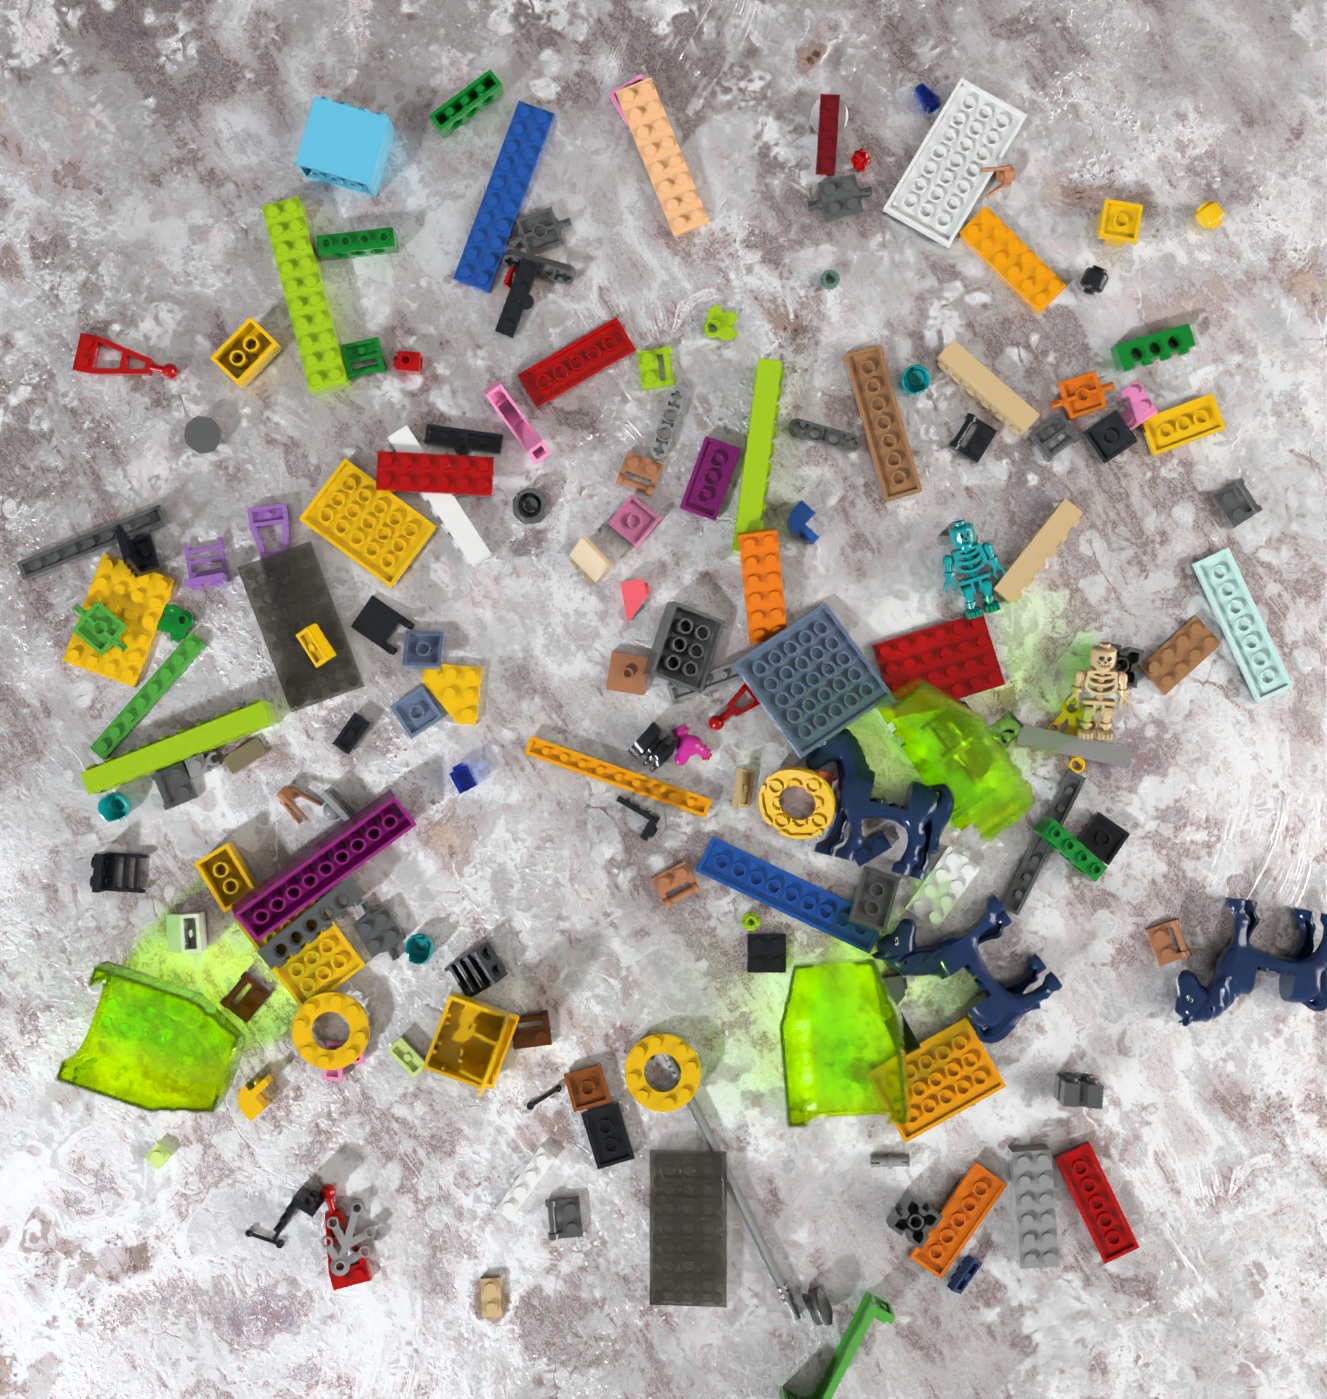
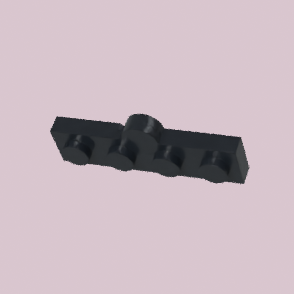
[495,258,540,338]
[424,424,503,456]

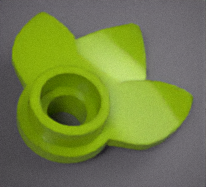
[703,304,738,341]

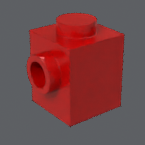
[393,350,423,375]

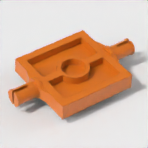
[1050,371,1115,420]

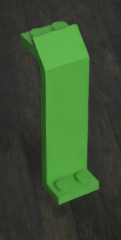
[779,1291,895,1399]

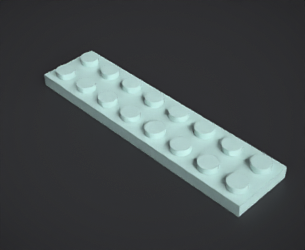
[1192,547,1293,703]

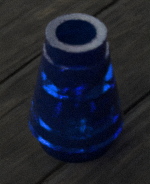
[914,83,941,113]

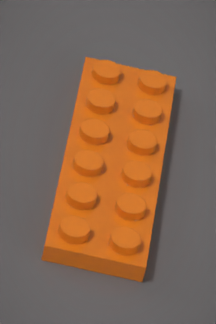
[738,528,787,644]
[909,1160,1007,1279]

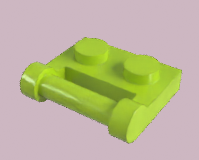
[637,347,676,391]

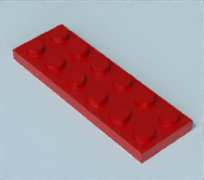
[518,317,636,409]
[376,451,495,497]
[1053,1141,1139,1264]

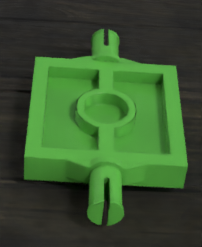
[72,601,129,655]

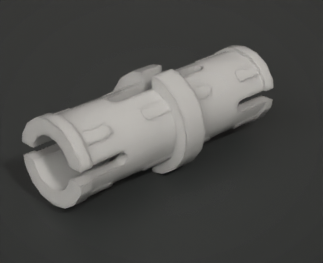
[870,1153,910,1169]

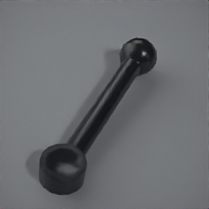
[527,1085,562,1110]
[245,1229,284,1248]

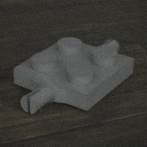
[808,174,873,222]
[508,207,572,255]
[353,901,406,961]

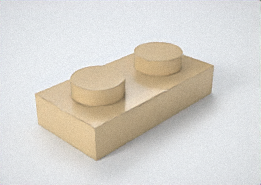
[732,768,755,808]
[480,1275,502,1318]

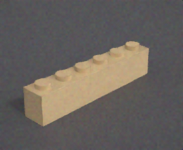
[935,339,1040,435]
[992,498,1083,604]

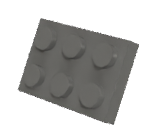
[847,866,900,934]

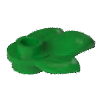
[157,604,194,643]

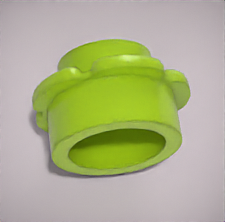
[742,912,760,931]

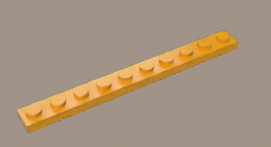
[524,736,712,818]

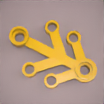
[1046,698,1098,772]

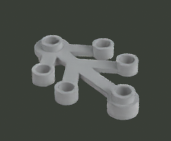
[321,1198,376,1276]

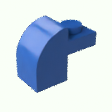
[787,500,819,545]

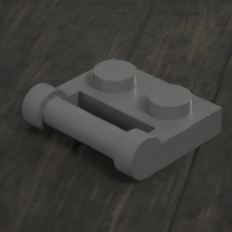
[1028,411,1080,462]
[1211,478,1263,528]
[150,762,199,811]
[545,1196,583,1240]

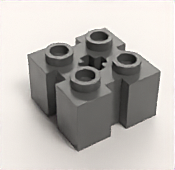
[1093,643,1144,688]
[1054,1072,1104,1109]
[886,1188,943,1249]

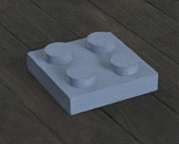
[402,630,445,670]
[390,686,444,739]

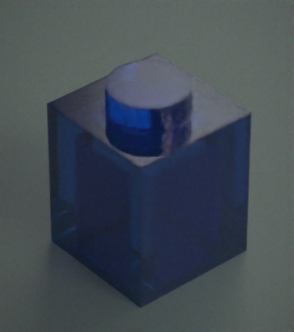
[449,763,479,794]

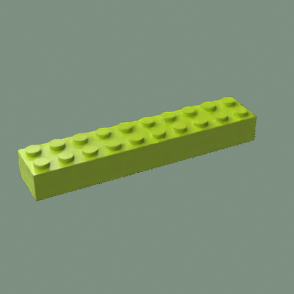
[262,196,351,396]
[731,358,785,555]
[80,699,280,795]

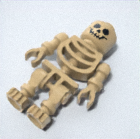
[1066,642,1131,740]

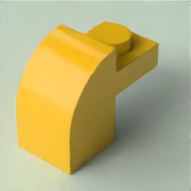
[238,1075,273,1121]

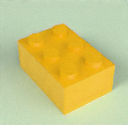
[210,317,283,389]
[194,842,259,913]

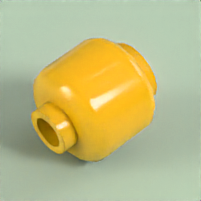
[1195,200,1225,230]

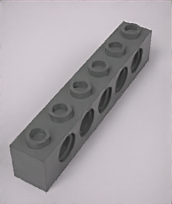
[257,876,365,970]

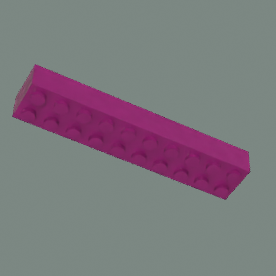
[231,789,417,942]

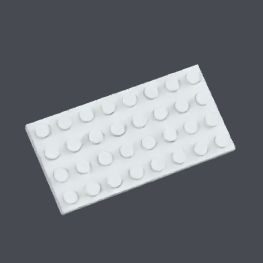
[883,78,1027,248]

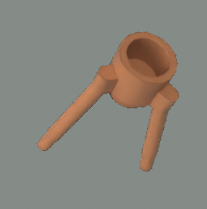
[980,165,1016,198]
[276,785,322,824]

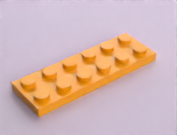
[958,206,1067,315]

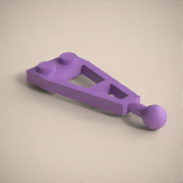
[247,503,290,608]

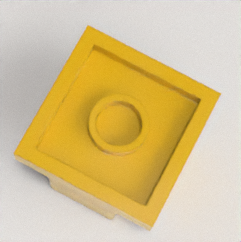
[1095,198,1143,248]

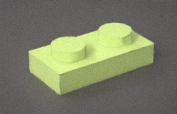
[387,1036,425,1078]

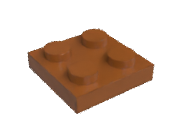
[564,1063,611,1112]

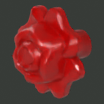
[851,148,871,172]

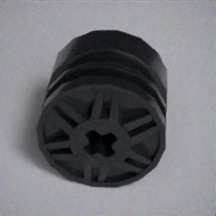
[628,721,678,773]

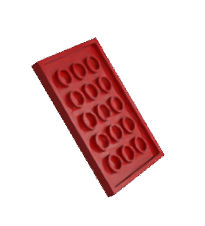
[872,611,1005,718]

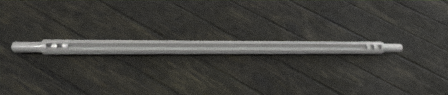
[664,1054,801,1321]

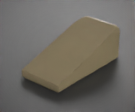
[223,737,268,775]

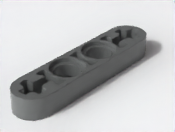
[502,249,576,284]
[788,418,861,452]

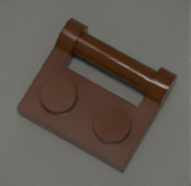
[220,971,272,1023]
[512,1010,552,1049]

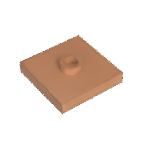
[606,652,648,695]

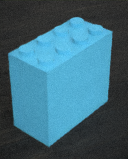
[295,96,395,197]

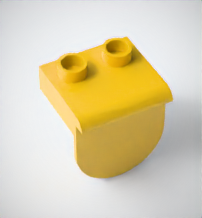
[422,990,520,1097]

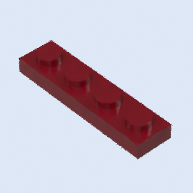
[815,94,840,176]

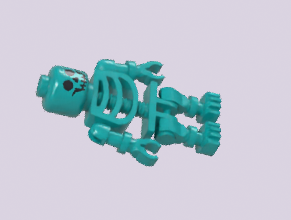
[943,520,1005,620]

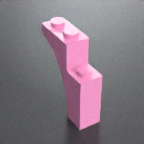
[482,380,551,464]

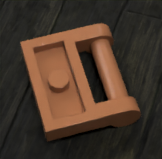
[616,451,664,497]
[651,861,701,909]
[1145,918,1192,966]

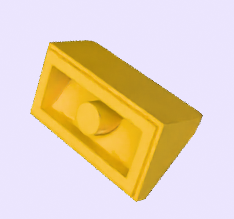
[296,623,336,668]

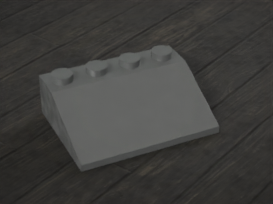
[643,601,726,694]

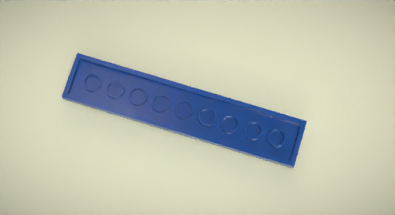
[453,101,555,294]
[696,836,880,954]

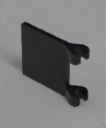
[351,595,415,655]

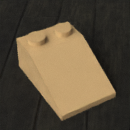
[570,535,613,584]

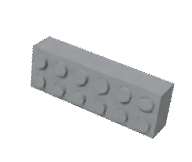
[1007,1144,1059,1269]

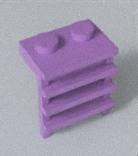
[183,537,231,591]

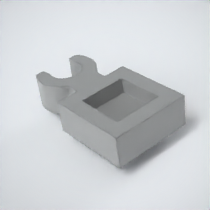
[184,752,222,778]

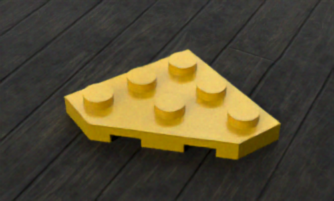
[422,664,482,725]

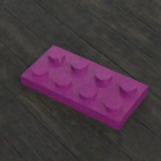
[680,436,741,521]

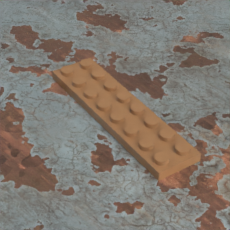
[843,344,922,503]

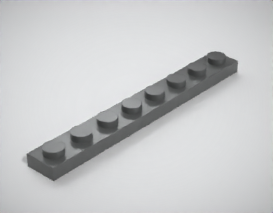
[17,505,168,581]
[1001,769,1086,916]

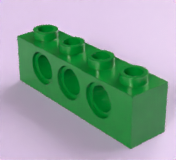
[429,69,504,139]
[316,227,399,261]
[1110,323,1195,372]
[1033,815,1107,882]

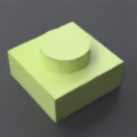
[144,1141,173,1170]

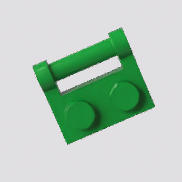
[341,337,387,380]

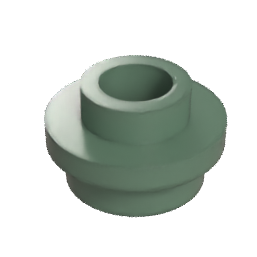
[820,270,840,290]

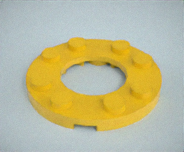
[759,766,836,839]
[292,991,371,1070]
[625,1033,702,1112]

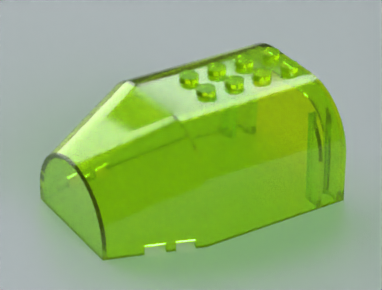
[875,679,1037,842]
[779,958,911,1127]
[56,961,245,1113]

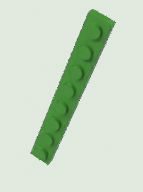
[90,632,207,760]

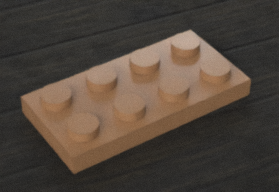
[1138,615,1222,695]

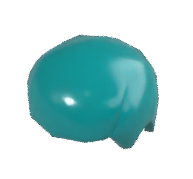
[901,364,931,395]
[98,792,131,822]
[405,933,434,965]

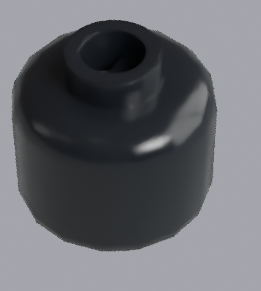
[1080,265,1109,296]

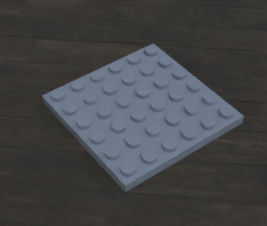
[732,603,893,759]

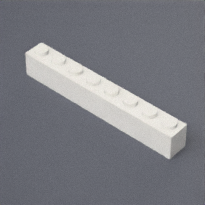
[387,425,493,567]

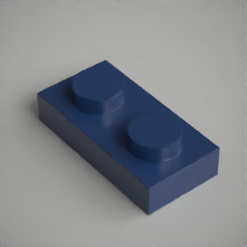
[854,830,892,867]
[947,1255,983,1294]

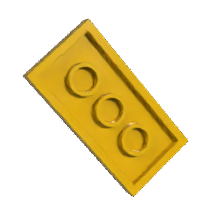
[1140,393,1226,457]

